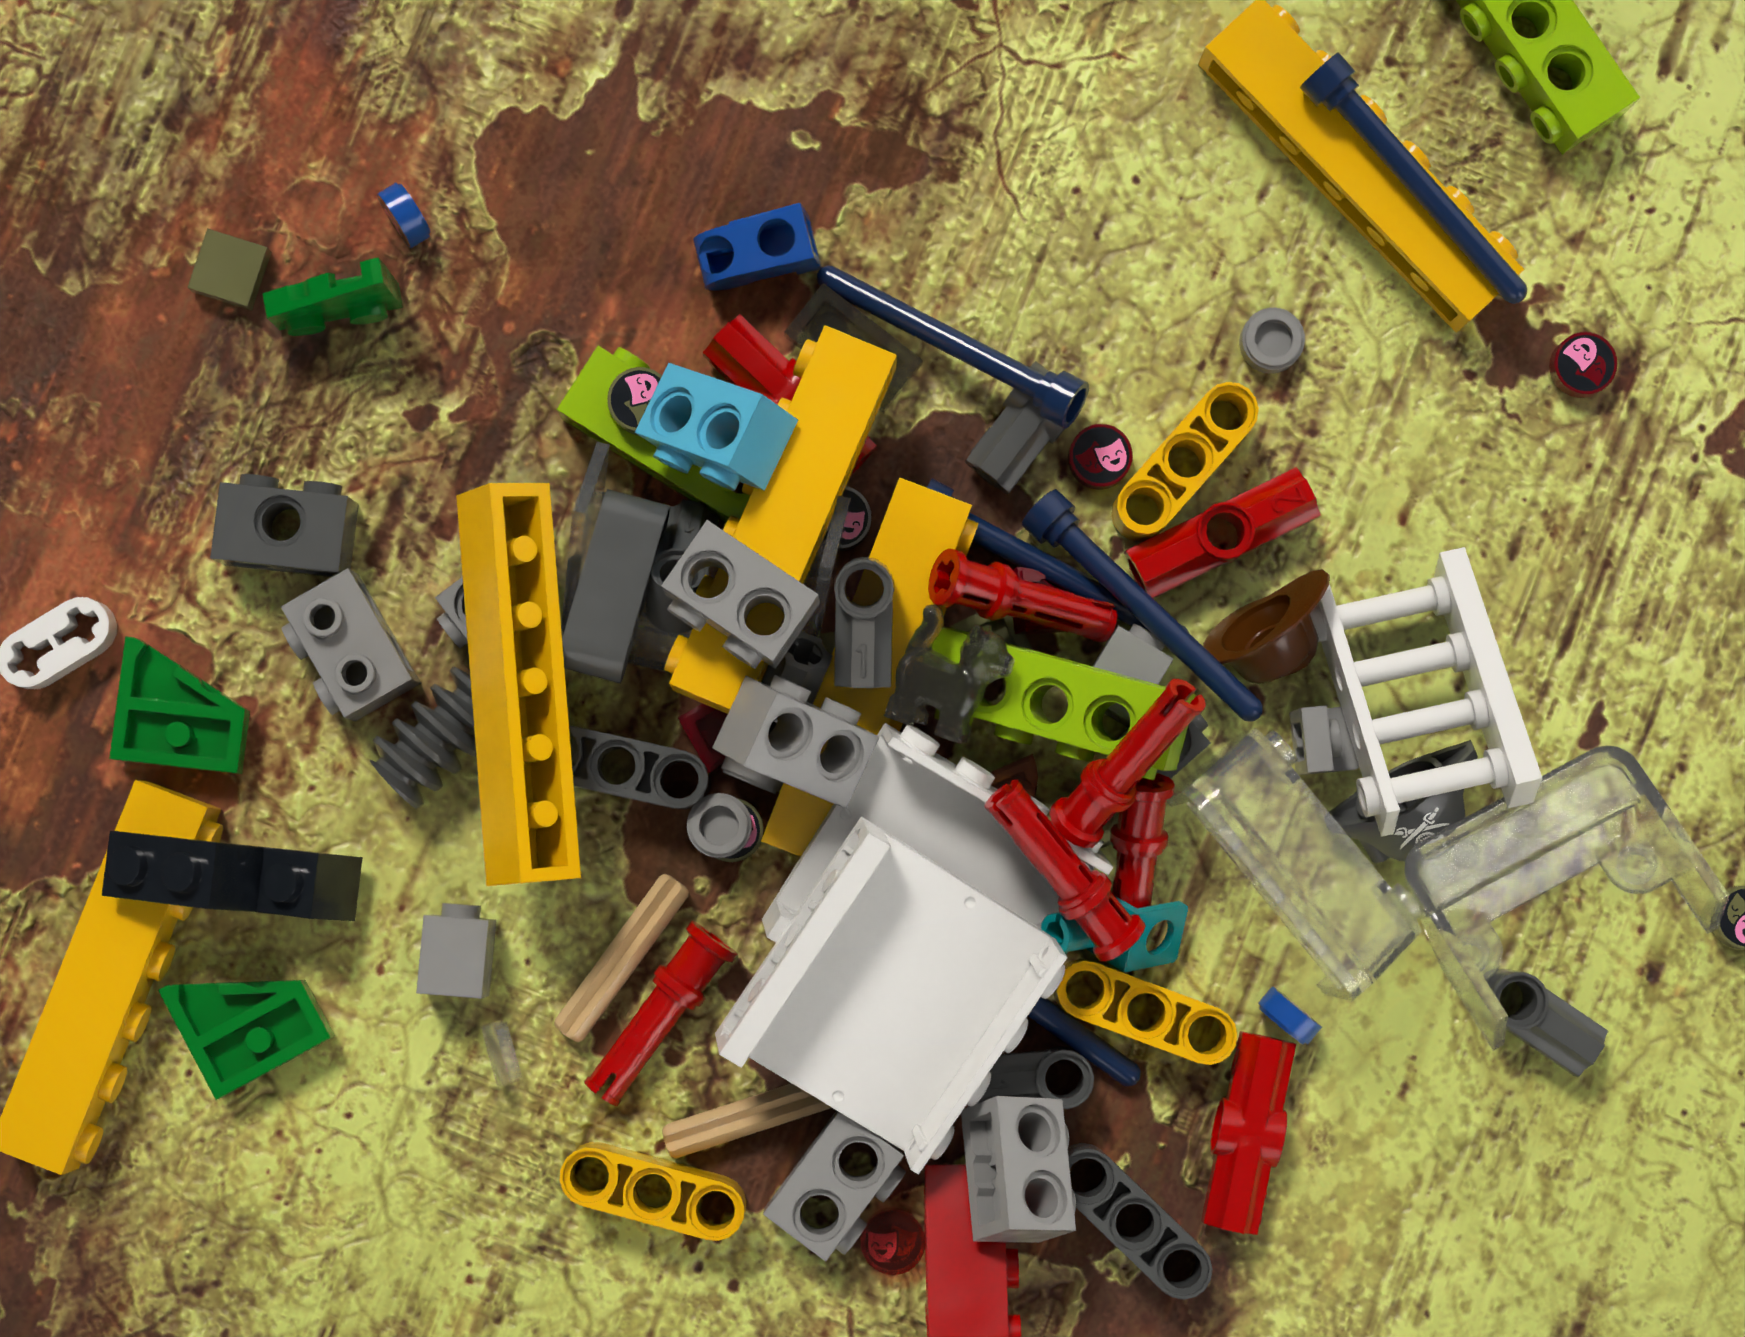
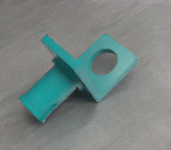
[1041,894,1188,973]

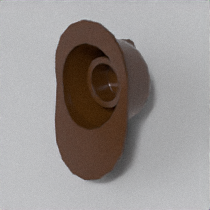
[1203,569,1330,684]

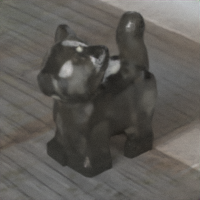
[884,604,1015,743]

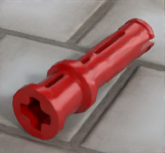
[928,548,1117,643]
[1049,679,1206,848]
[1110,773,1175,945]
[984,780,1146,962]
[584,921,738,1106]

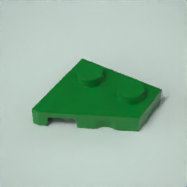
[262,257,403,336]
[109,636,250,774]
[158,980,335,1100]

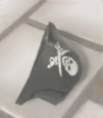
[1321,740,1478,863]

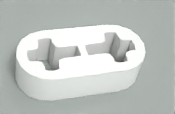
[0,597,117,689]

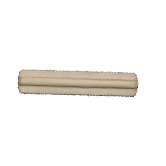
[554,874,689,1042]
[662,1083,832,1159]

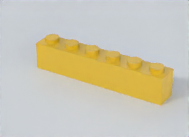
[1198,0,1525,333]
[664,325,897,714]
[761,477,979,857]
[456,483,581,886]
[0,780,223,1175]

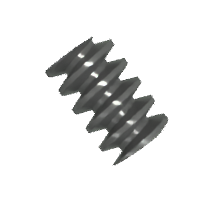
[369,666,476,809]

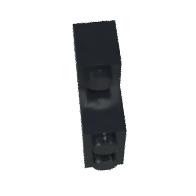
[102,831,363,921]

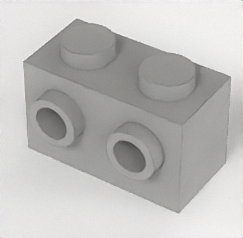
[281,568,421,722]

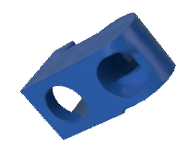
[693,203,822,291]

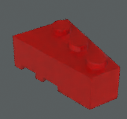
[924,1164,1021,1337]

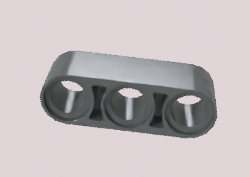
[562,489,671,684]
[569,725,711,810]
[1068,1143,1213,1300]

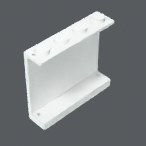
[762,723,1113,942]
[715,816,1068,1175]

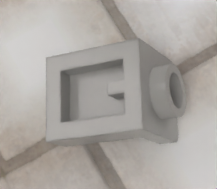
[1289,705,1359,776]

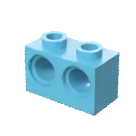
[635,363,798,491]

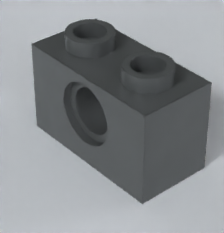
[210,474,359,577]

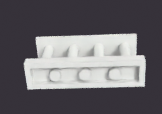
[1310,547,1542,837]

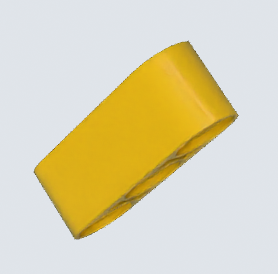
[1111,382,1259,542]
[1053,959,1237,1065]
[560,1142,747,1241]

